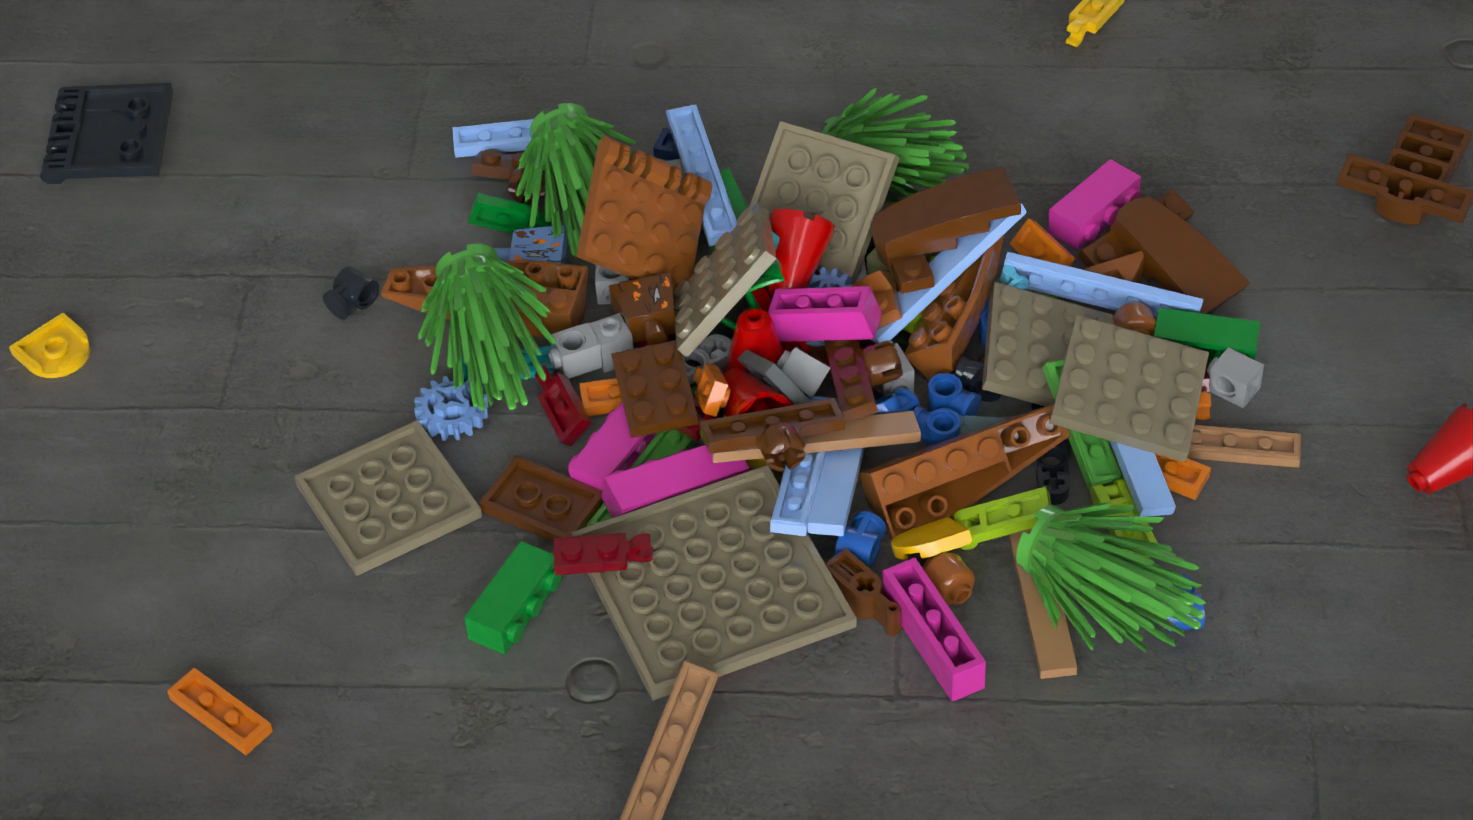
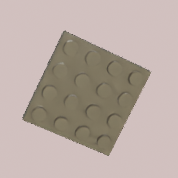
[749,121,900,282]
[673,202,776,357]
[982,282,1114,407]
[1049,315,1209,462]
[294,420,482,576]

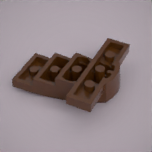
[1337,113,1473,225]
[871,166,1021,294]
[1078,188,1249,314]

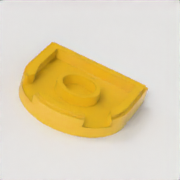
[9,313,91,378]
[891,517,972,560]

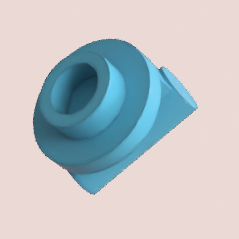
[999,265,1029,291]

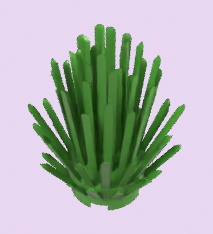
[822,88,969,202]
[516,103,636,256]
[418,244,556,411]
[1016,502,1206,652]

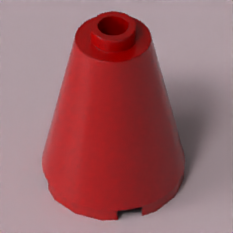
[768,209,835,296]
[724,309,784,373]
[723,368,793,417]
[1407,403,1473,494]

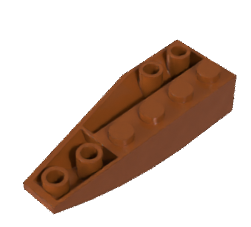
[904,235,1004,381]
[381,259,588,338]
[859,404,1070,540]

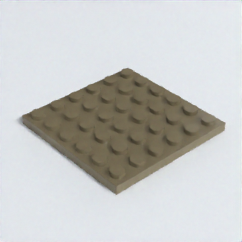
[571,465,857,701]

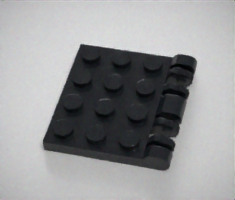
[40,83,173,184]

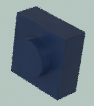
[653,127,680,160]

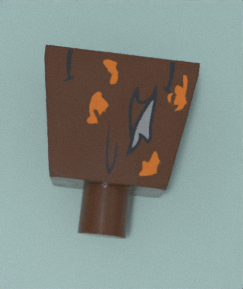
[609,272,676,346]

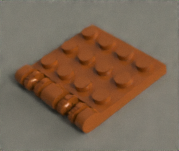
[576,136,712,292]

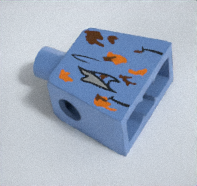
[494,225,568,264]

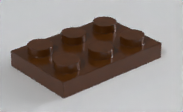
[611,340,699,438]
[479,456,604,542]

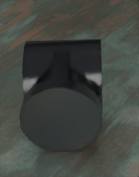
[323,266,379,320]
[955,355,1001,402]

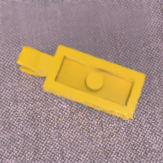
[1066,0,1125,47]

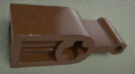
[825,549,901,637]

